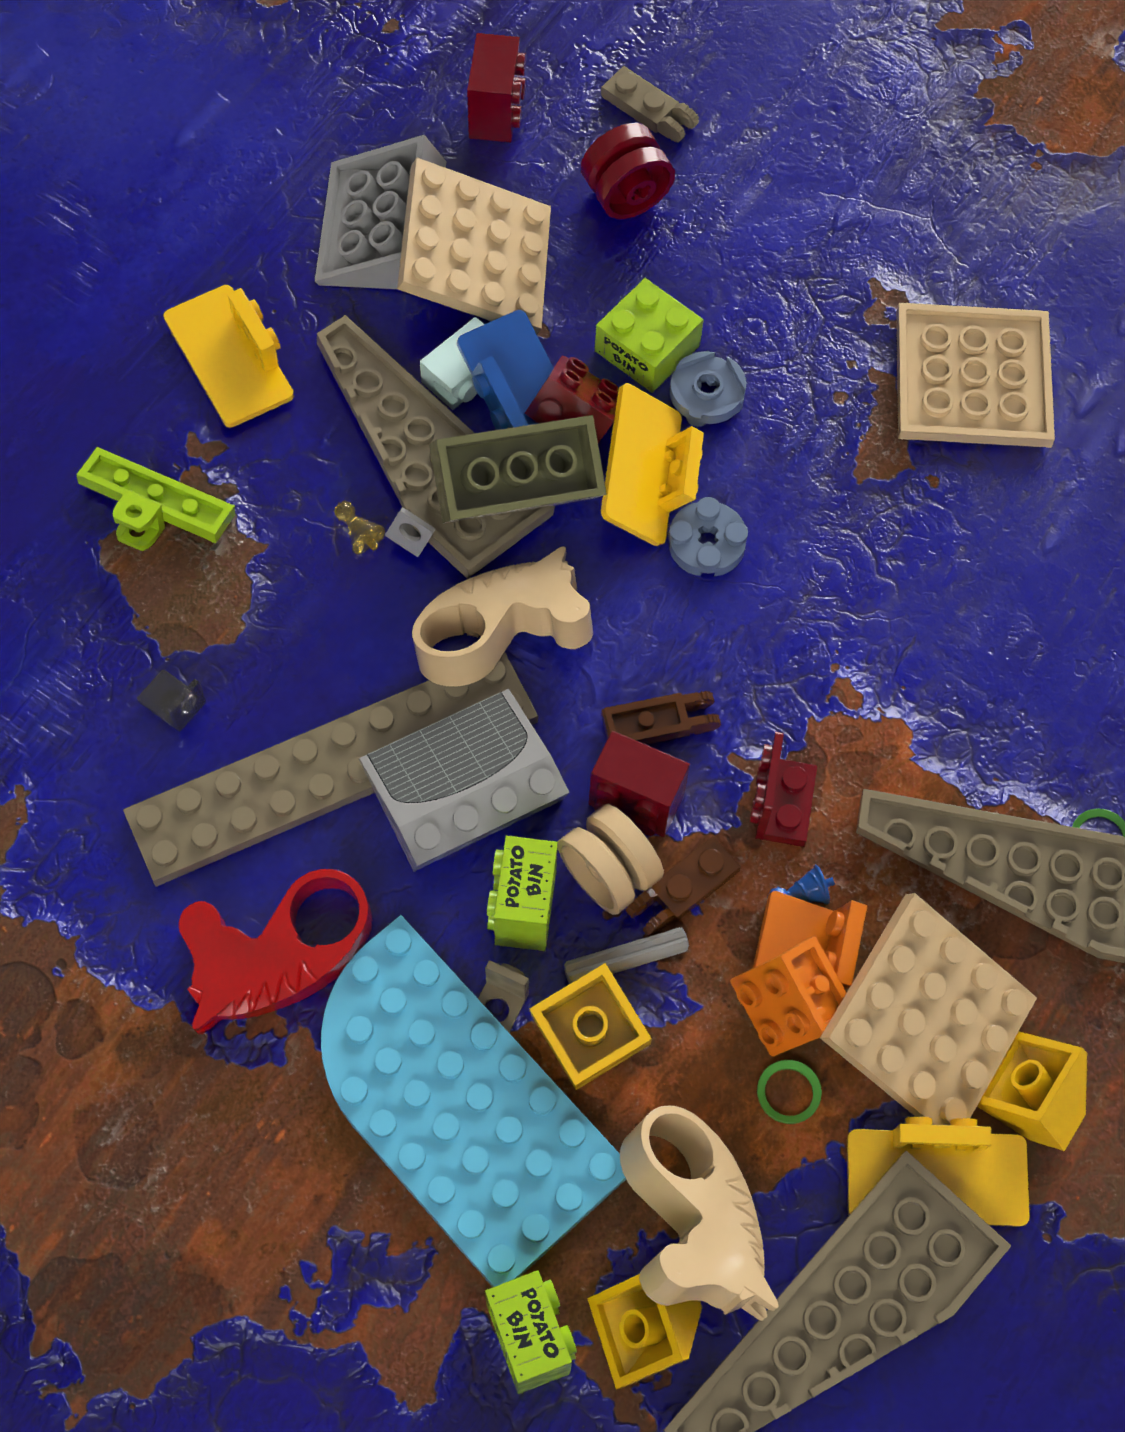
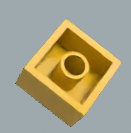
[529,963,652,1090]

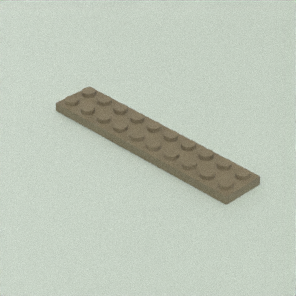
[123,652,538,887]

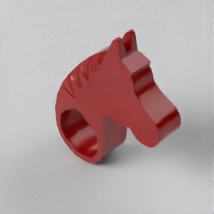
[178,869,372,1035]

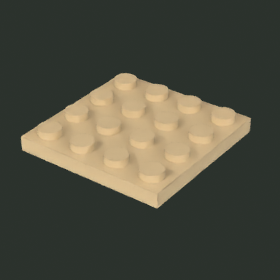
[397,158,551,334]
[896,303,1055,448]
[820,893,1037,1125]

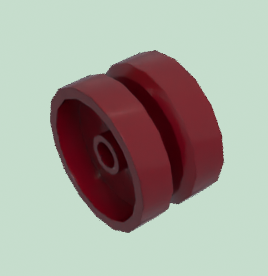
[581,123,675,219]

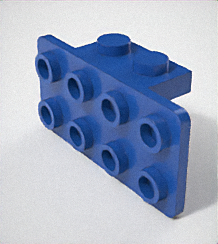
[457,310,553,430]

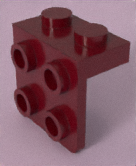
[524,355,619,443]

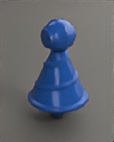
[767,865,835,905]

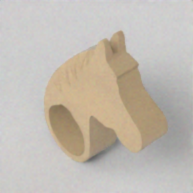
[412,547,593,686]
[620,1106,779,1321]

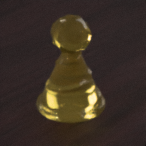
[334,500,385,555]

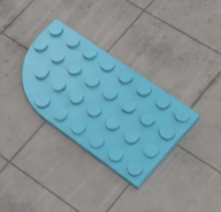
[321,915,626,1287]

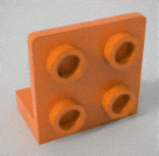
[753,891,867,990]
[730,936,846,1056]

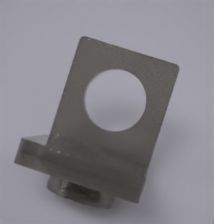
[137,669,206,732]

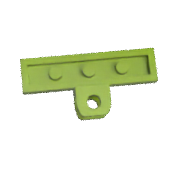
[76,447,235,551]

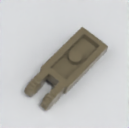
[601,66,699,143]

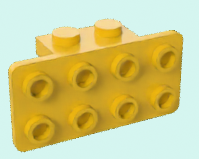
[164,285,294,428]
[601,383,704,546]
[847,1117,1030,1227]

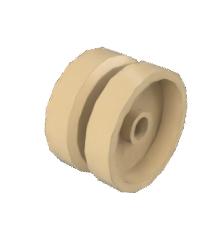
[557,804,664,915]

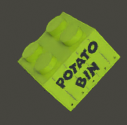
[595,278,704,393]
[487,835,558,951]
[485,1270,577,1394]

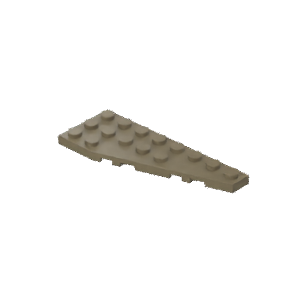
[317,315,555,579]
[856,789,1125,963]
[662,1151,1011,1432]

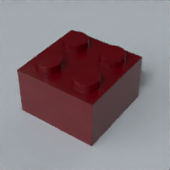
[467,33,526,143]
[589,731,690,838]

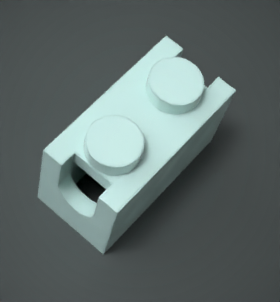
[420,317,484,410]

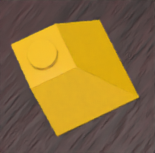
[977,1031,1087,1151]
[587,1274,702,1389]

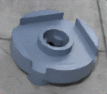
[669,351,747,427]
[668,497,748,576]

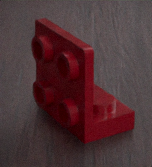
[750,732,817,847]

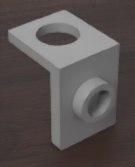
[385,507,436,557]

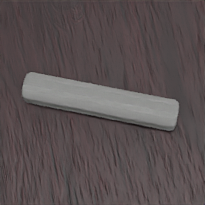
[564,927,689,984]

